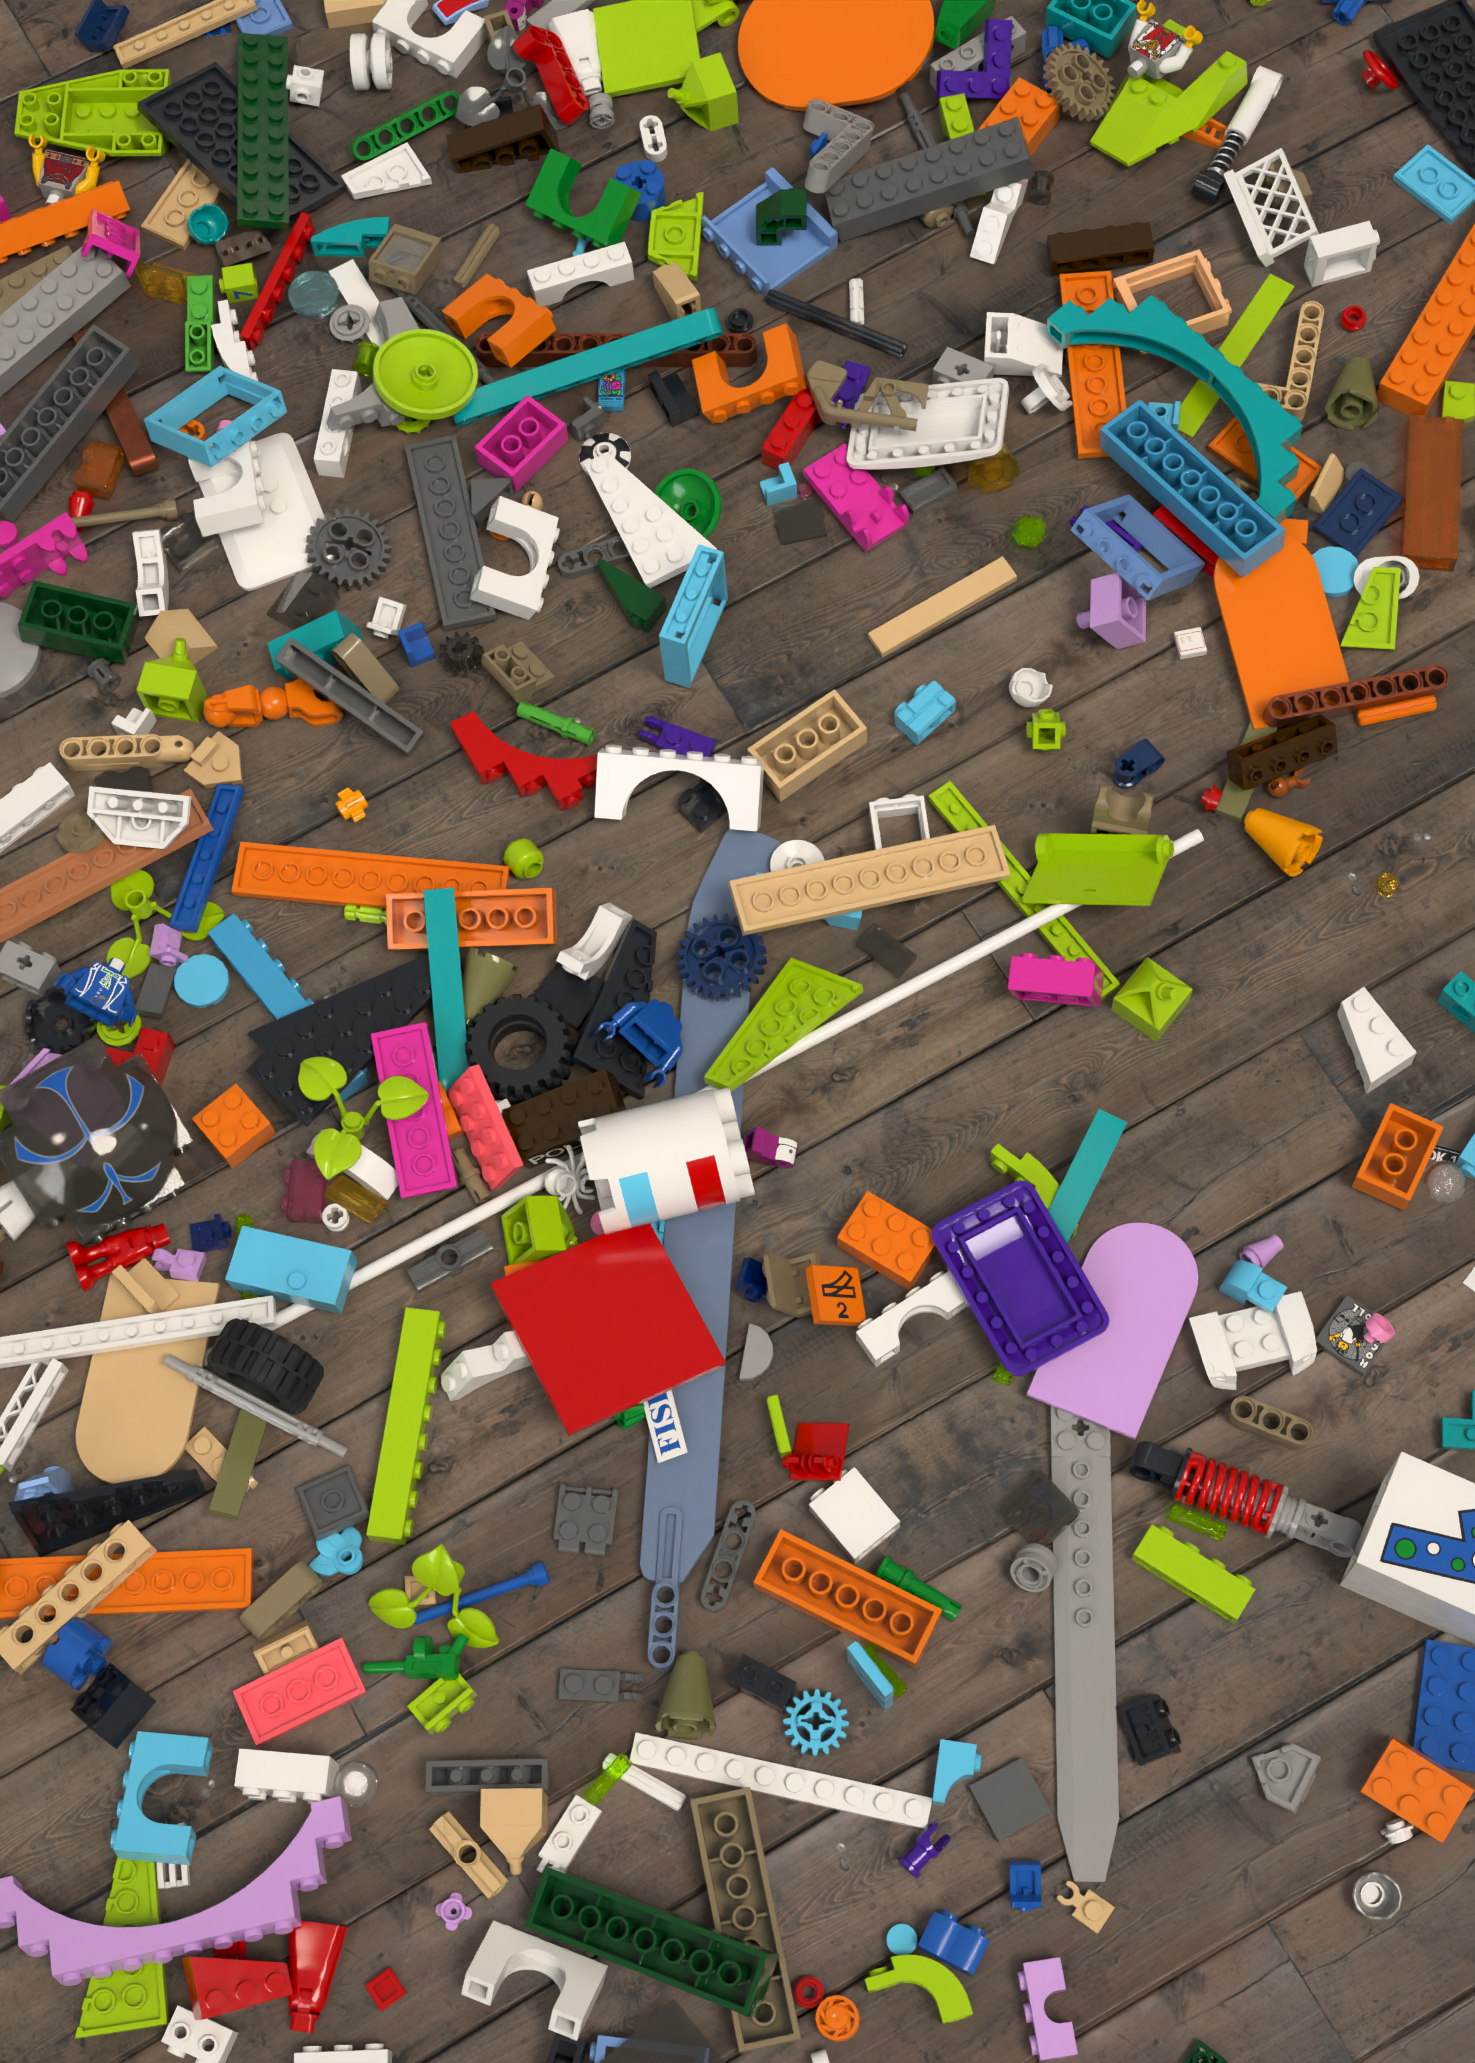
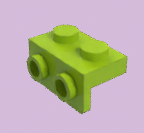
[407,1674,478,1735]

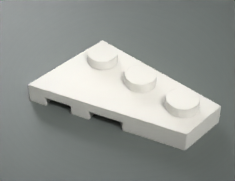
[341,142,432,200]

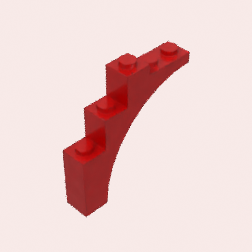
[450,711,598,811]

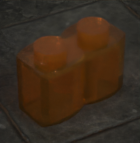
[74,441,125,500]

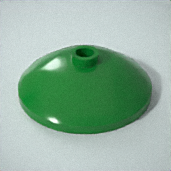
[654,469,722,539]

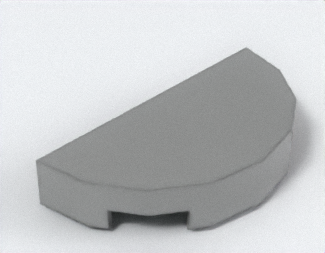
[739,1323,773,1381]

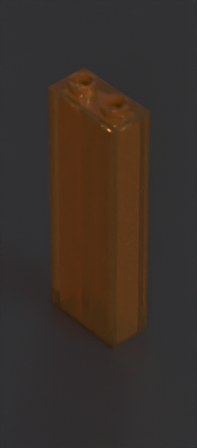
[1400,414,1463,572]

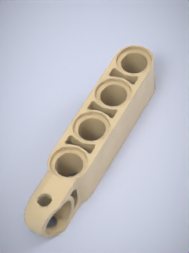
[59,734,195,771]

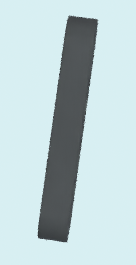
[558,536,633,579]
[701,1500,756,1613]

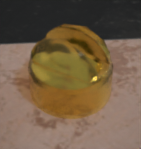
[1375,872,1399,897]

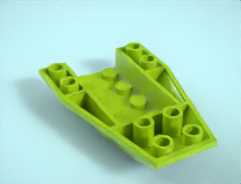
[14,69,171,156]

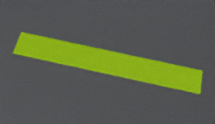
[1178,274,1295,437]

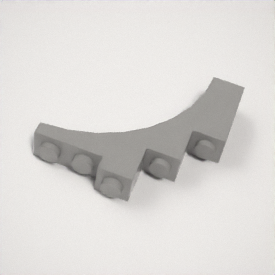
[327,297,420,431]

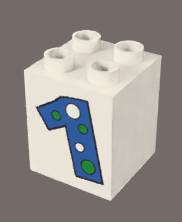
[1340,1452,1475,1646]

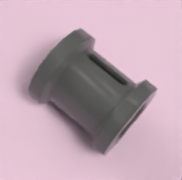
[87,658,122,694]

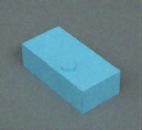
[225,1226,358,1314]

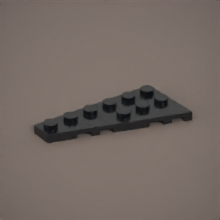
[569,919,657,1100]

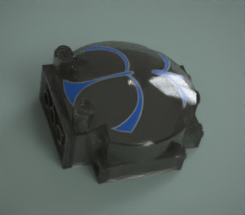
[0,1036,193,1245]

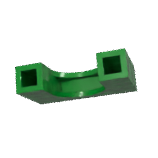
[525,148,642,248]

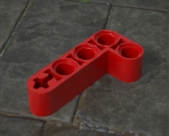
[513,25,589,125]

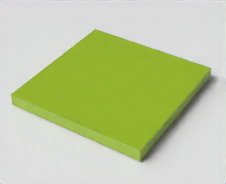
[593,0,701,97]

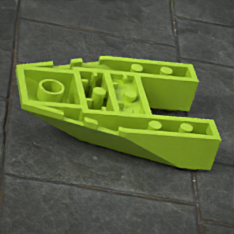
[1090,19,1248,167]

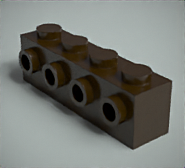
[1046,222,1155,276]
[1226,714,1338,790]

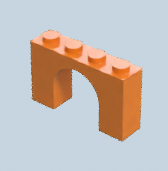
[442,273,557,368]
[692,323,807,424]

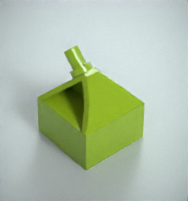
[667,52,739,132]
[136,638,207,723]
[1111,957,1193,1042]
[501,1196,580,1265]

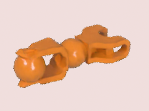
[203,678,343,728]

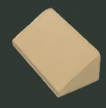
[1307,453,1345,515]
[252,1620,319,1675]

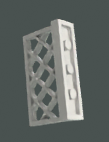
[1224,148,1319,267]

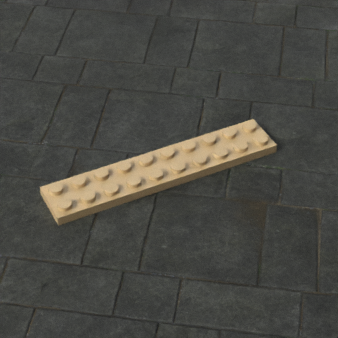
[728,825,1011,936]

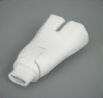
[548,9,602,96]
[0,1153,79,1241]

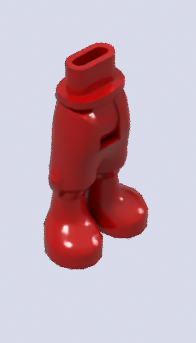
[66,1223,171,1292]

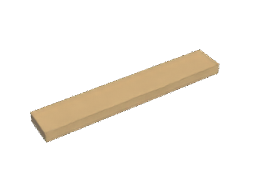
[113,0,258,69]
[868,556,1017,657]

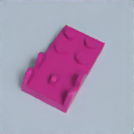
[81,209,140,278]
[802,444,909,552]
[0,512,88,599]

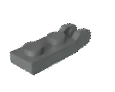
[558,1669,644,1704]

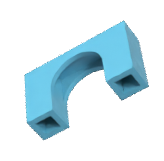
[111,1731,213,1866]

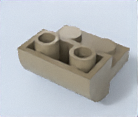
[481,641,555,703]

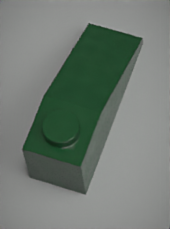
[597,558,667,633]

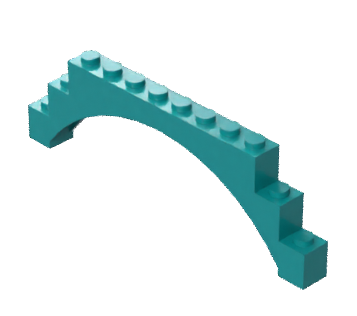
[1046,295,1303,524]

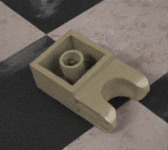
[1091,784,1155,834]

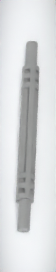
[164,1354,349,1458]

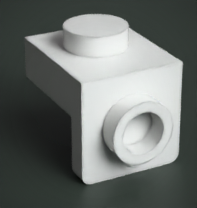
[366,597,407,639]

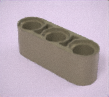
[331,633,400,704]
[1228,1396,1313,1451]
[239,1560,324,1642]

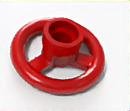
[1361,49,1399,90]

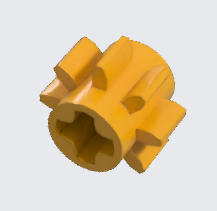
[335,787,369,822]

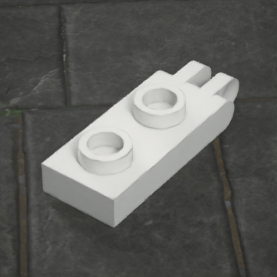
[537,1795,602,1873]

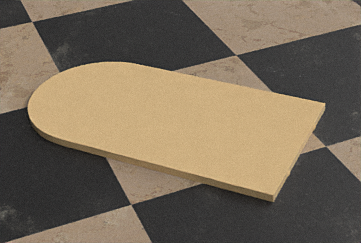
[76,1274,220,1484]

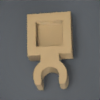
[1056,1881,1115,1934]

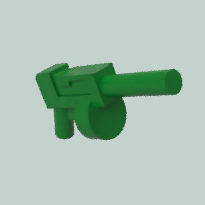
[364,1633,469,1681]

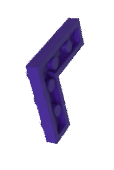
[936,19,1012,99]

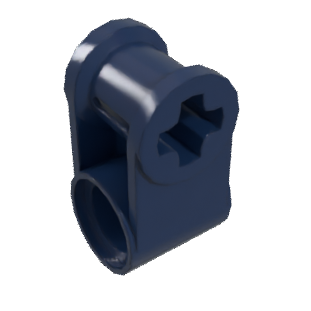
[1113,739,1165,789]

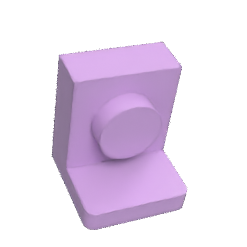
[149,923,188,967]

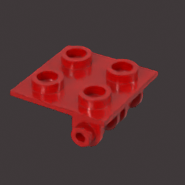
[782,1423,850,1481]

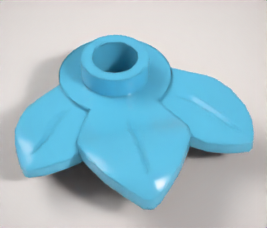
[309,1526,363,1576]

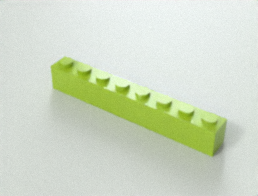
[366,1307,447,1545]

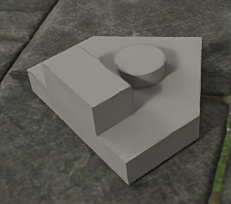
[1252,1743,1321,1814]

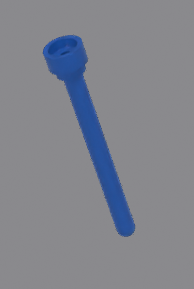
[414,1561,550,1625]

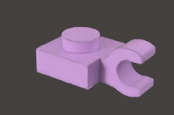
[152,1249,207,1282]

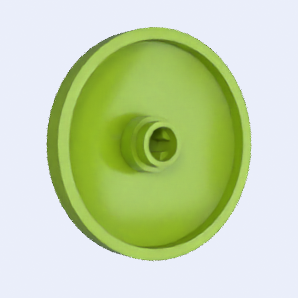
[373,329,478,420]

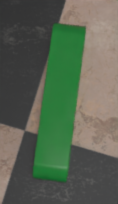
[348,91,460,160]

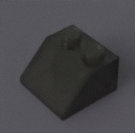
[267,572,340,630]

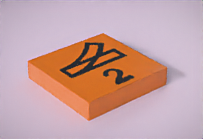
[805,1265,866,1326]

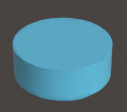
[886,1924,917,1956]

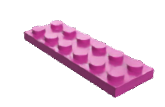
[371,1022,458,1200]

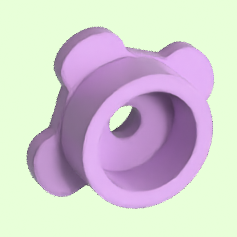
[436,1893,472,1931]

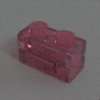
[282,1160,328,1224]

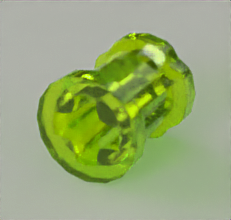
[353,341,380,376]

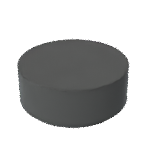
[1344,461,1372,484]

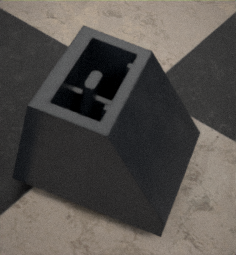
[71,1663,156,1749]

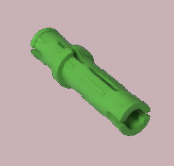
[516,700,596,746]

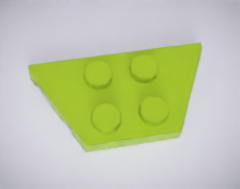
[648,192,704,281]

